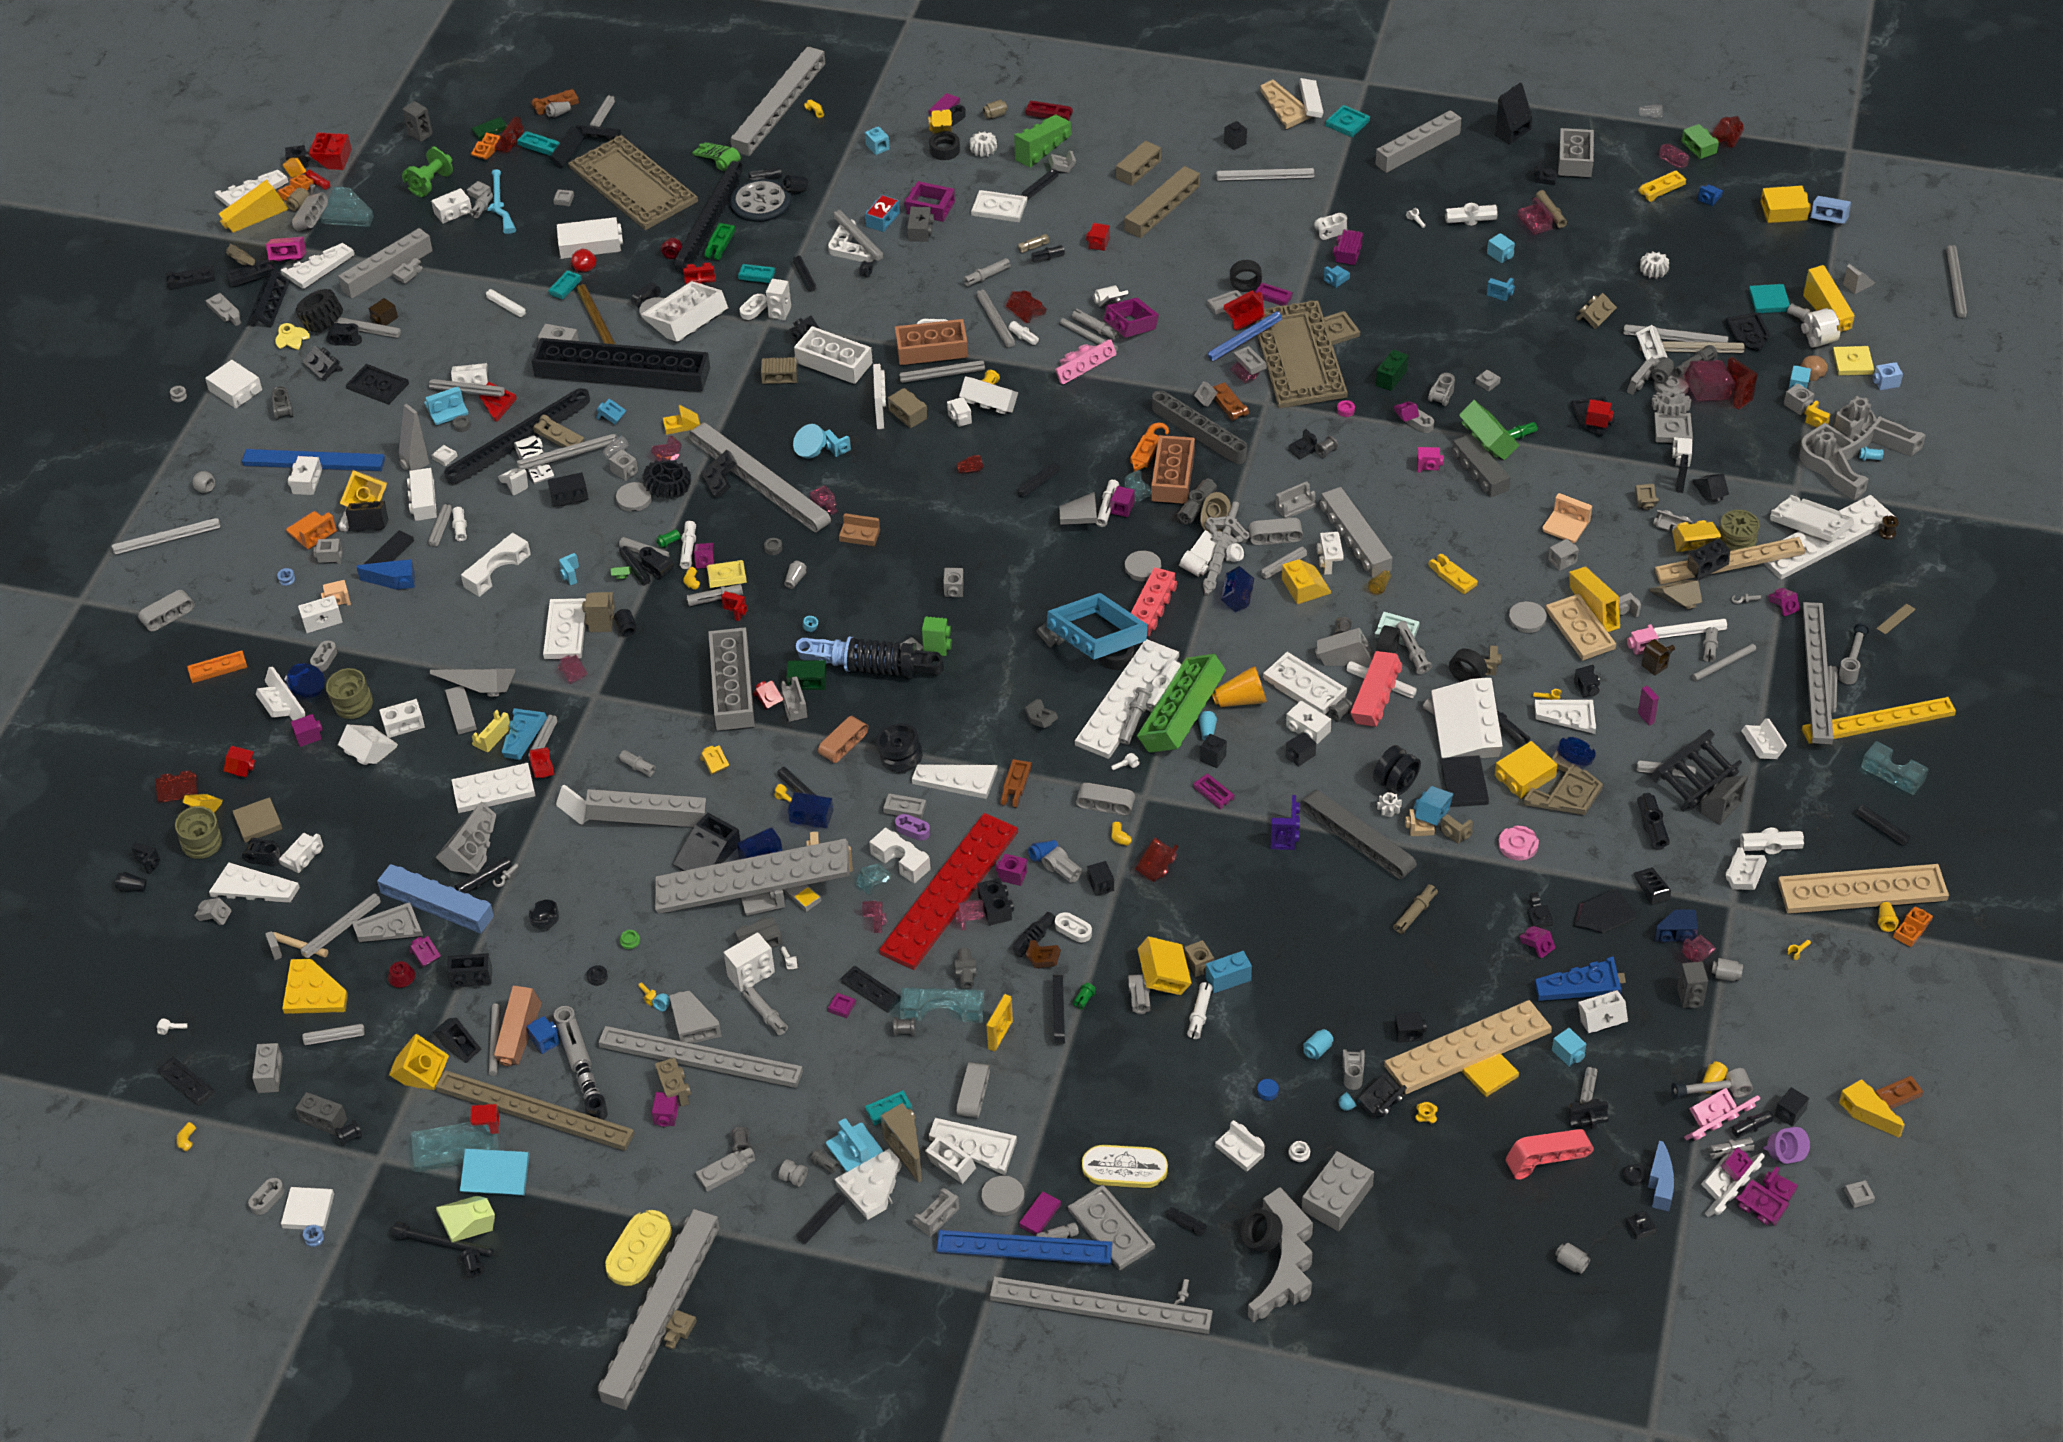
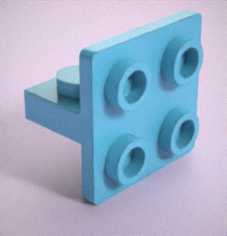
[424,386,468,425]
[826,1118,883,1172]

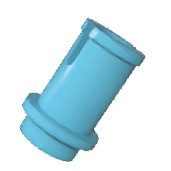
[1859,446,1883,461]

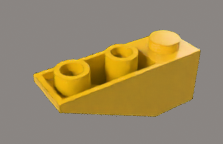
[1839,1079,1905,1138]

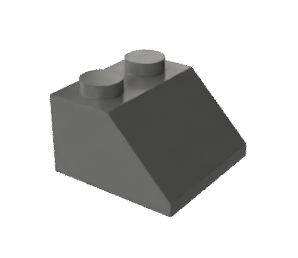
[1700,775,1748,825]

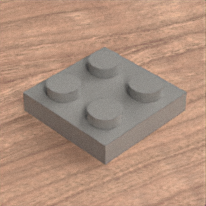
[1654,412,1693,443]

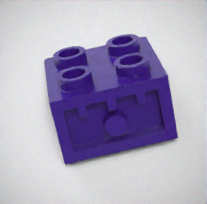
[1271,795,1300,850]

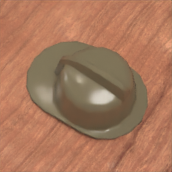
[1200,492,1231,534]

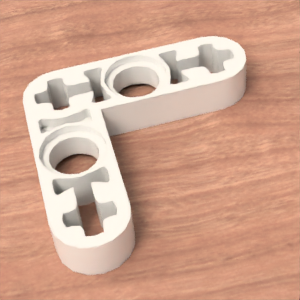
[828,219,875,263]

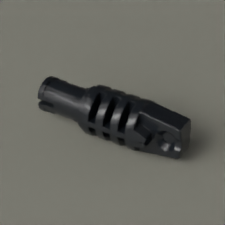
[1013,912,1055,957]

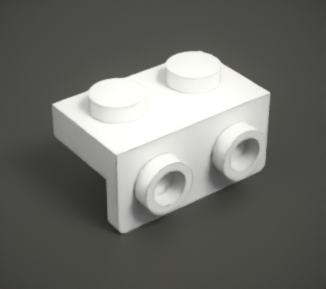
[1317,532,1343,575]
[1741,719,1787,759]
[1726,847,1766,890]

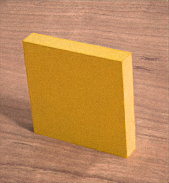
[987,994,1013,1052]
[1461,1053,1519,1097]

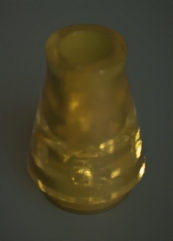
[1368,570,1391,595]

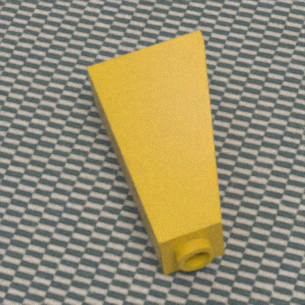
[219,179,288,233]
[1803,265,1855,332]
[1569,566,1620,632]

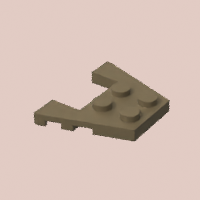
[1524,749,1603,815]

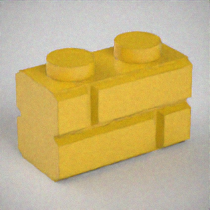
[928,110,952,135]

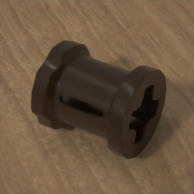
[1879,515,1899,540]

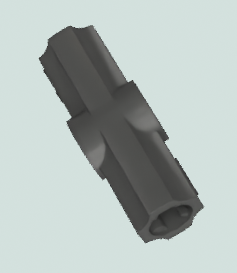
[1177,478,1217,525]

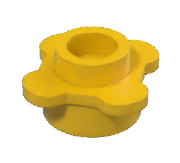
[1416,1102,1438,1123]

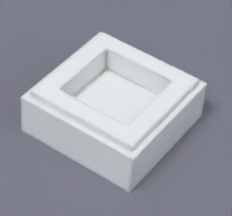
[432,445,457,466]

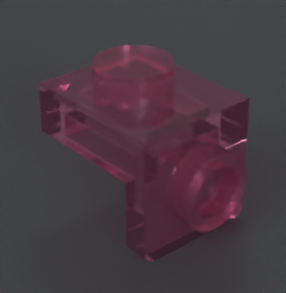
[1230,361,1259,383]
[651,436,682,461]
[558,655,588,684]
[955,900,984,930]
[862,901,887,933]
[1682,935,1715,962]

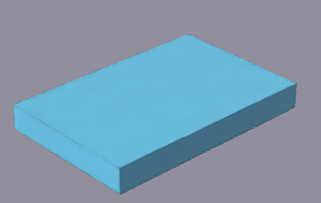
[460,1149,530,1196]

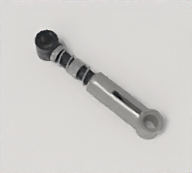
[554,1006,608,1120]

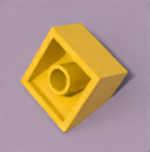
[1672,520,1721,552]
[1282,559,1331,604]

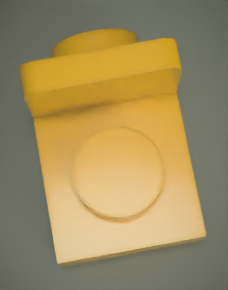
[700,745,729,775]

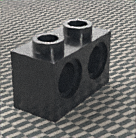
[1687,538,1730,579]
[977,878,1014,926]

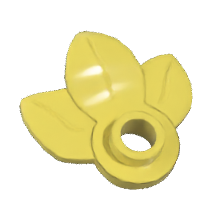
[275,323,310,350]

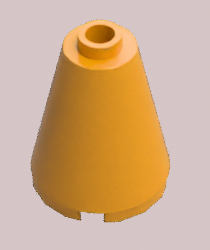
[1212,666,1267,707]

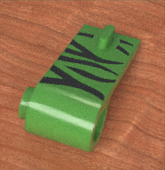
[692,143,741,171]

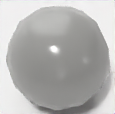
[192,471,215,493]

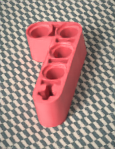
[1506,1129,1594,1180]

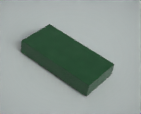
[472,117,508,141]

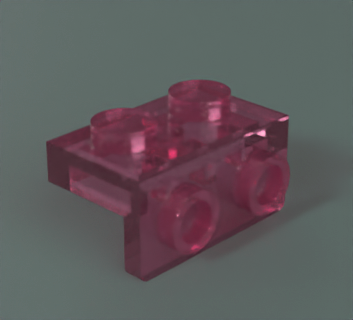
[1517,197,1554,235]

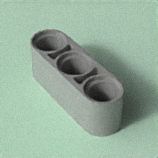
[292,192,328,231]
[1248,518,1303,545]
[138,590,195,631]
[1076,783,1135,815]
[957,1062,990,1118]

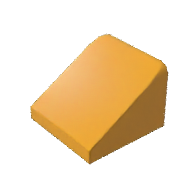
[283,158,306,177]

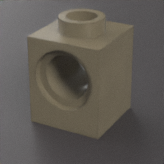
[1185,940,1214,977]

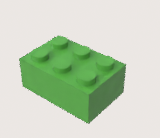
[1459,400,1520,460]

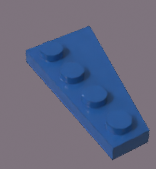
[1535,957,1621,1001]

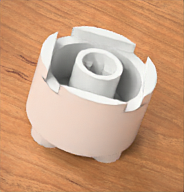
[1801,308,1840,348]

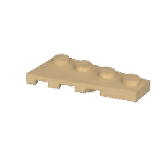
[1260,80,1312,129]

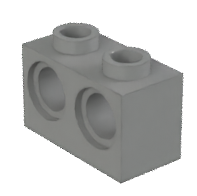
[253,1043,283,1093]

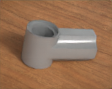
[1042,846,1082,883]
[1128,974,1150,1014]

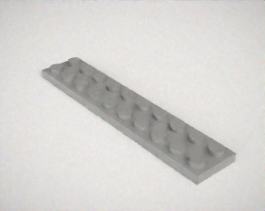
[655,838,850,914]

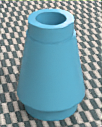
[1198,711,1217,741]

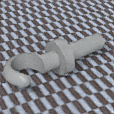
[1731,594,1761,604]
[493,863,519,887]
[1174,1279,1189,1305]

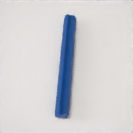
[1208,311,1282,361]

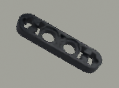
[1053,975,1065,1044]

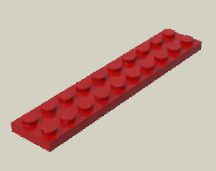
[879,813,1018,970]

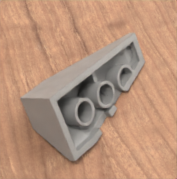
[399,404,429,472]
[430,669,515,696]
[435,802,496,874]

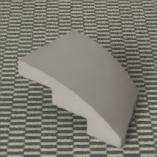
[1059,492,1097,525]

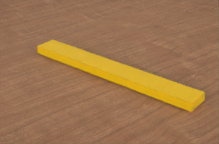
[1802,697,1956,744]

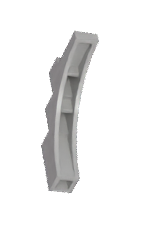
[1248,1187,1313,1322]

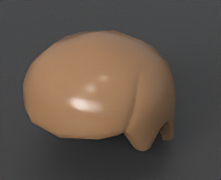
[1800,355,1828,381]

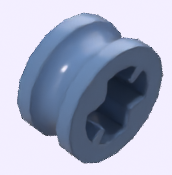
[277,568,295,586]
[303,1225,324,1247]

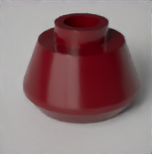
[661,238,682,260]
[387,961,415,988]

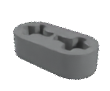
[1406,409,1434,433]
[310,640,337,672]
[248,1178,284,1215]

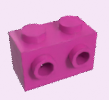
[266,237,306,261]

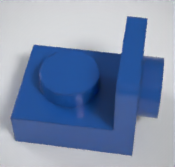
[1698,184,1723,206]

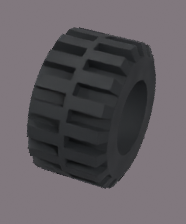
[295,289,343,331]

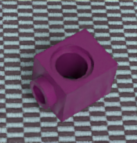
[996,853,1028,886]
[652,1092,679,1127]

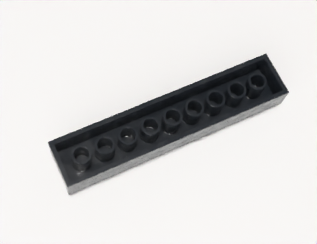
[532,338,710,391]

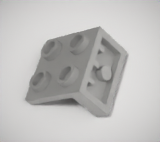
[741,890,785,916]

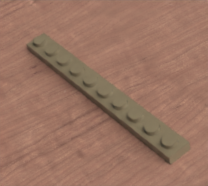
[436,1070,635,1151]

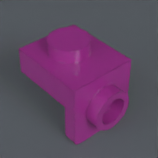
[1768,588,1800,616]
[1519,926,1555,958]

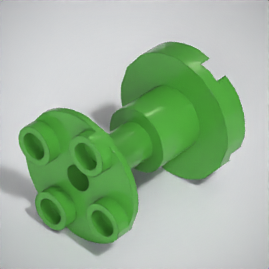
[402,146,453,197]

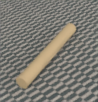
[274,932,328,957]

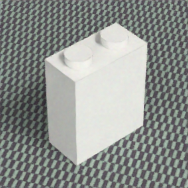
[205,360,262,408]

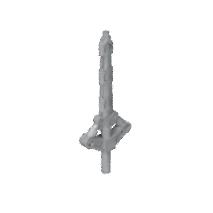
[1203,502,1250,596]

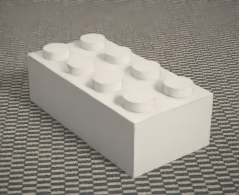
[794,327,873,384]

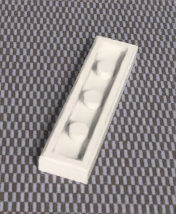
[1299,78,1323,118]

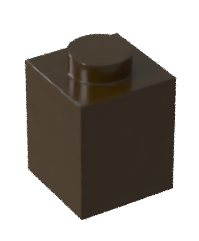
[369,298,398,326]

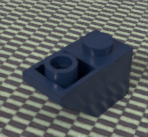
[1654,910,1698,942]

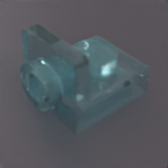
[1125,470,1152,502]
[856,863,891,894]

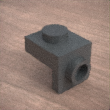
[1036,622,1065,648]
[1025,699,1058,728]

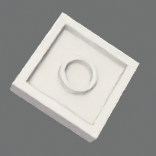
[281,1187,334,1231]

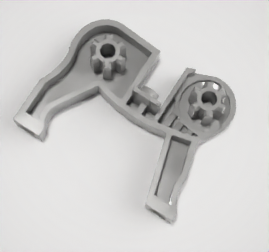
[1799,396,1926,500]

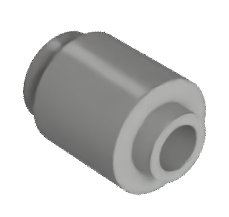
[1712,958,1743,982]
[1555,1243,1590,1274]

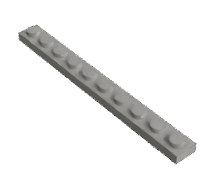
[1802,602,1833,744]
[598,1026,803,1088]
[990,1277,1212,1334]

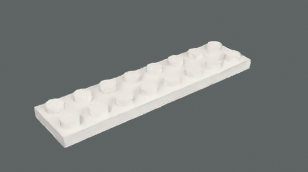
[1763,495,1894,580]
[1075,639,1179,759]

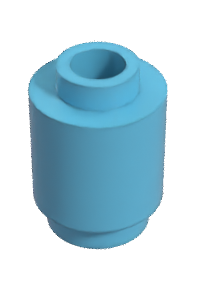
[1303,1029,1334,1059]

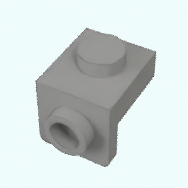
[1048,150,1076,173]
[195,898,231,925]

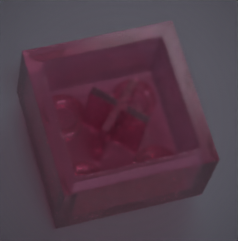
[1684,360,1735,400]

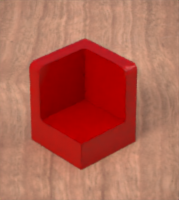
[470,1104,500,1134]

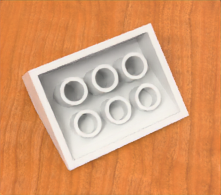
[641,281,728,341]
[1431,678,1503,758]

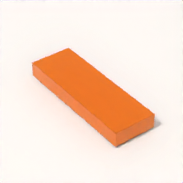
[187,650,247,683]

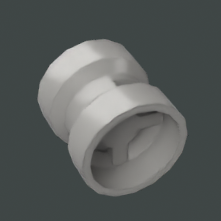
[779,1159,808,1187]

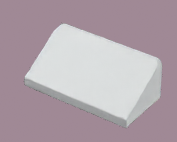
[1636,325,1667,360]
[556,785,588,825]

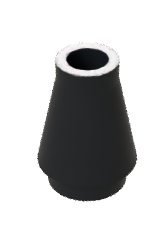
[115,872,147,891]

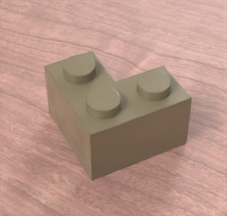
[582,592,615,632]

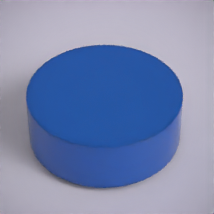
[1257,1079,1279,1101]

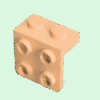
[1543,493,1592,543]

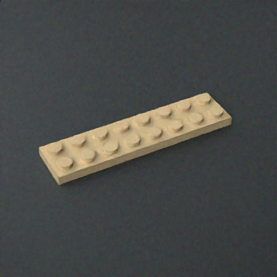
[1778,864,1949,914]
[1385,1000,1552,1094]

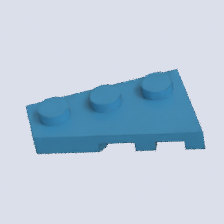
[502,708,547,760]

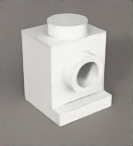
[947,397,972,427]
[1672,437,1692,467]

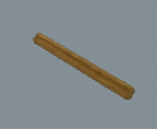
[577,284,615,344]

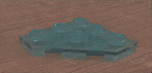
[321,187,374,227]

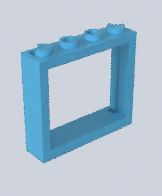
[1047,593,1148,660]

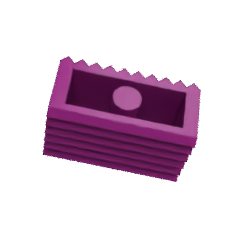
[1333,229,1363,265]

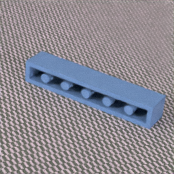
[377,864,494,934]

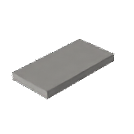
[1068,1185,1155,1270]

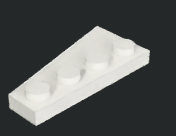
[215,170,288,206]
[281,243,354,289]
[873,364,886,429]
[912,765,998,799]
[209,863,300,903]
[929,1118,1017,1175]

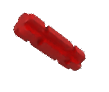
[304,169,331,190]

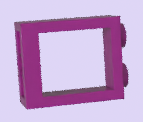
[904,181,955,222]
[1103,297,1159,338]

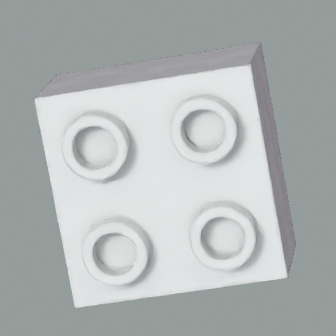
[724,932,775,992]

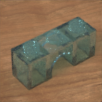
[1861,741,1929,795]

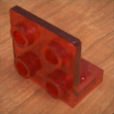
[1724,357,1758,410]

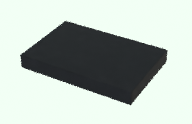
[346,364,409,405]
[1441,755,1489,807]

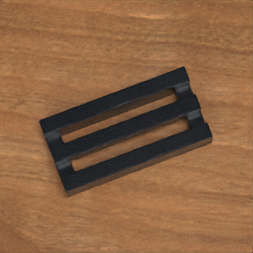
[1676,454,1689,493]

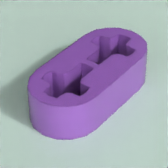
[895,814,930,841]

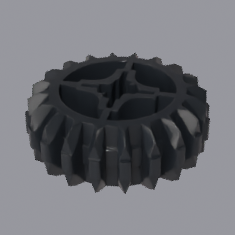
[642,459,691,499]

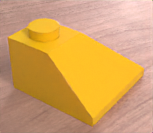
[340,470,387,507]
[389,1034,449,1090]

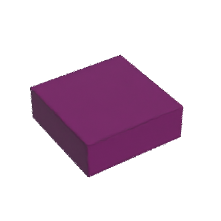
[828,993,856,1019]

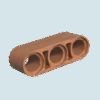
[818,716,868,763]

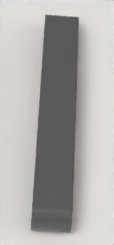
[1152,390,1247,464]
[1300,790,1417,879]

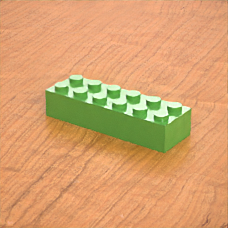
[1137,653,1226,753]

